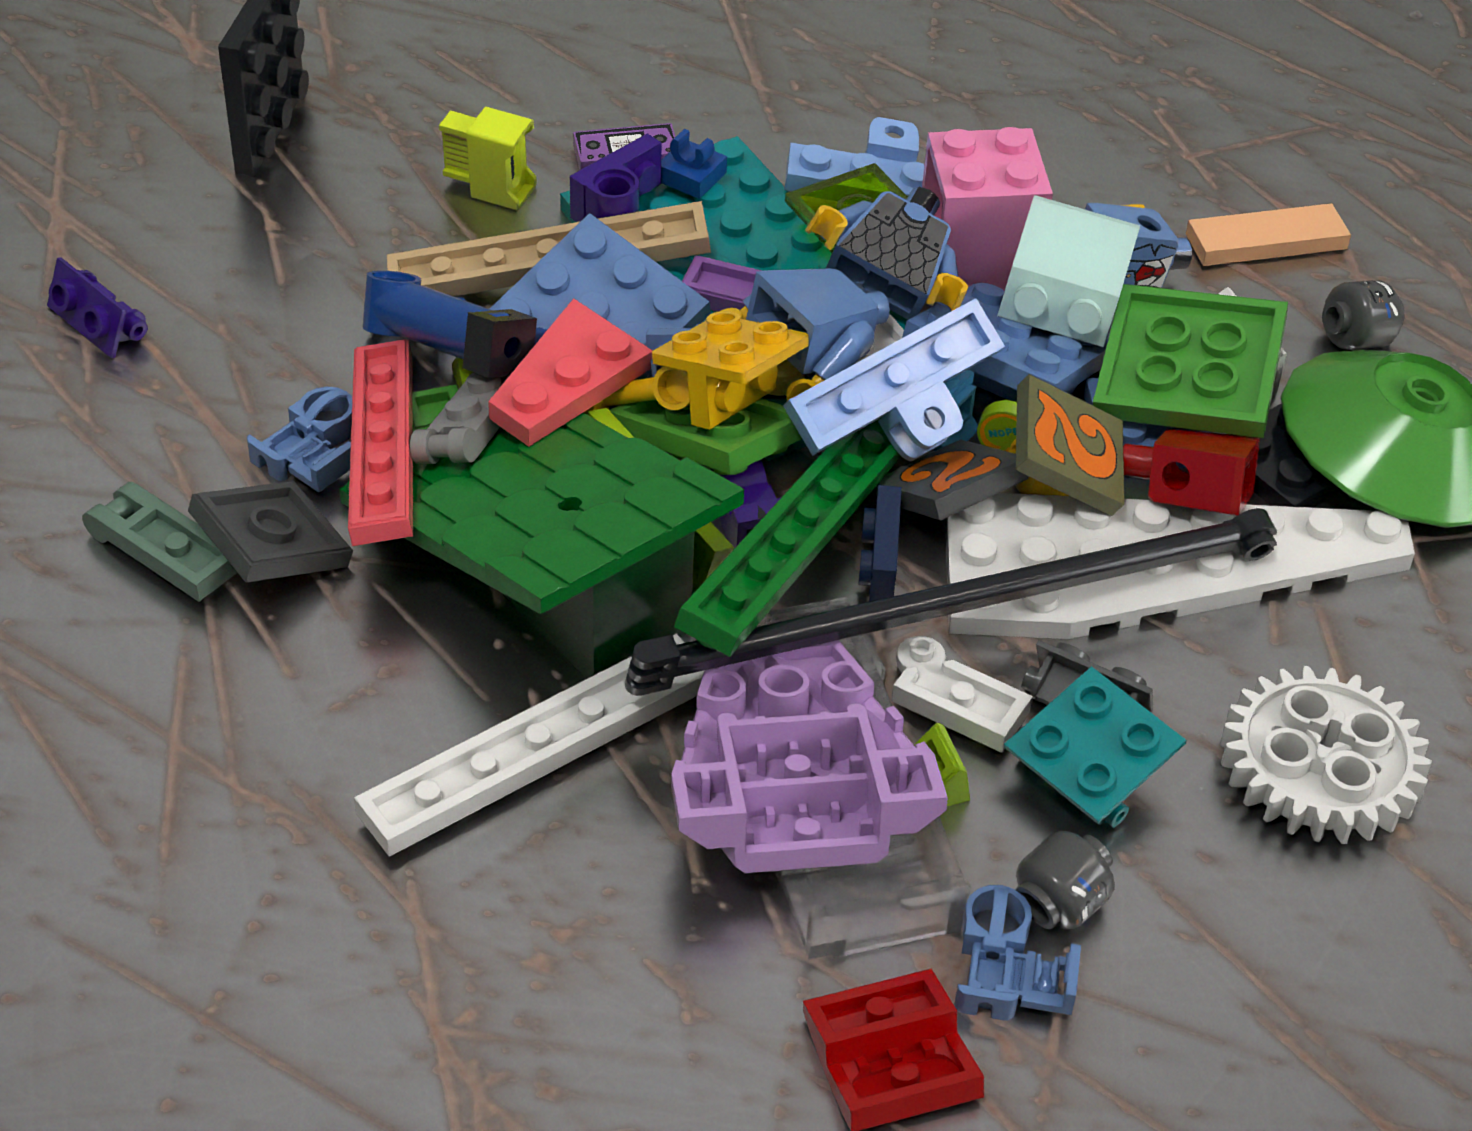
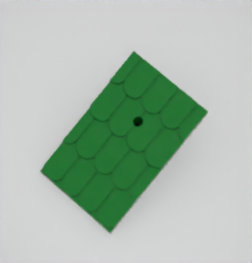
[339,413,744,679]

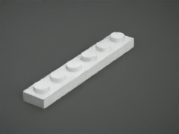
[354,634,705,857]

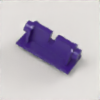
[47,257,148,358]

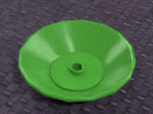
[1280,350,1472,528]

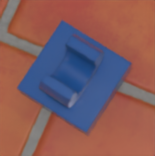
[661,129,727,199]

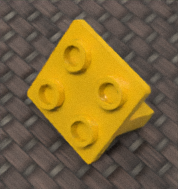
[652,311,809,430]

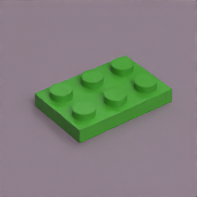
[610,398,802,475]

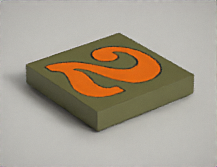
[1016,374,1124,516]

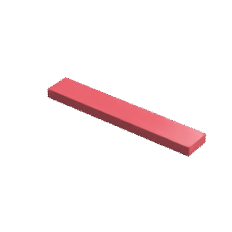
[348,339,413,546]

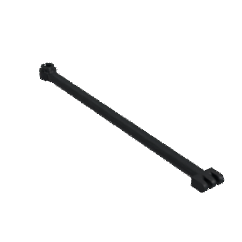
[624,508,1277,696]

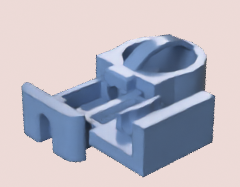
[247,386,352,492]
[954,885,1081,1021]

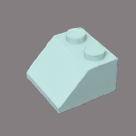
[997,195,1140,347]

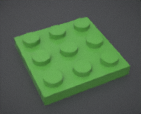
[1093,284,1288,438]

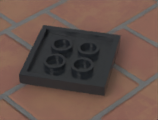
[218,0,309,177]

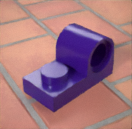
[570,133,662,222]

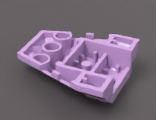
[671,640,948,873]

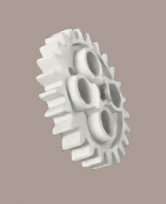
[1220,666,1432,844]

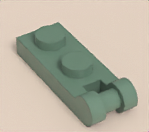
[82,482,237,602]

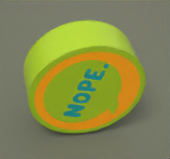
[977,400,1017,452]

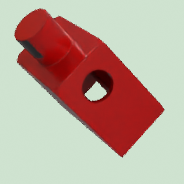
[1123,430,1260,515]

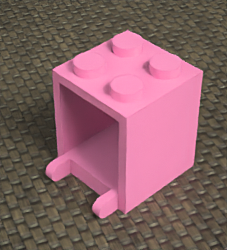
[922,127,1053,291]

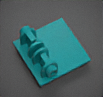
[1004,666,1187,827]

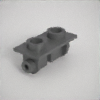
[1021,640,1153,713]

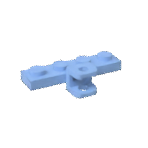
[784,117,924,203]
[783,298,1005,461]

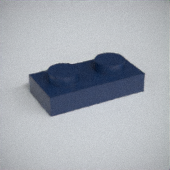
[858,485,902,602]

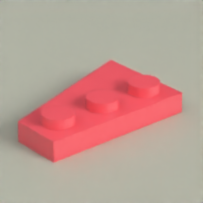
[488,298,653,447]

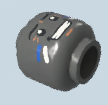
[1322,280,1405,351]
[1016,831,1115,930]

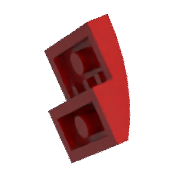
[803,968,984,1131]

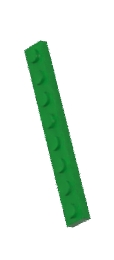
[674,418,902,657]

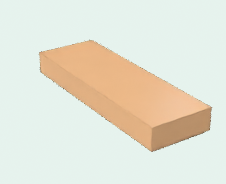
[1186,203,1351,266]

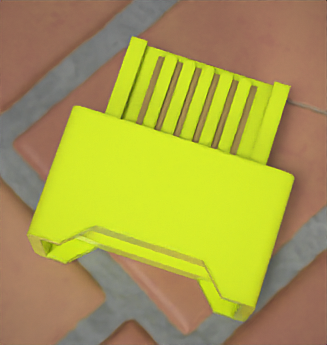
[439,106,537,211]

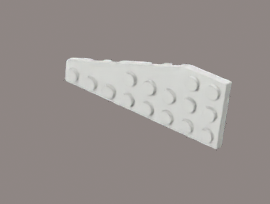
[945,493,1415,639]

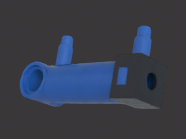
[362,271,548,378]

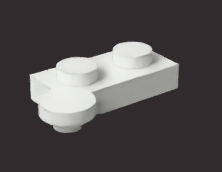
[891,636,1033,753]

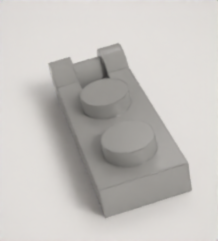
[410,373,509,464]

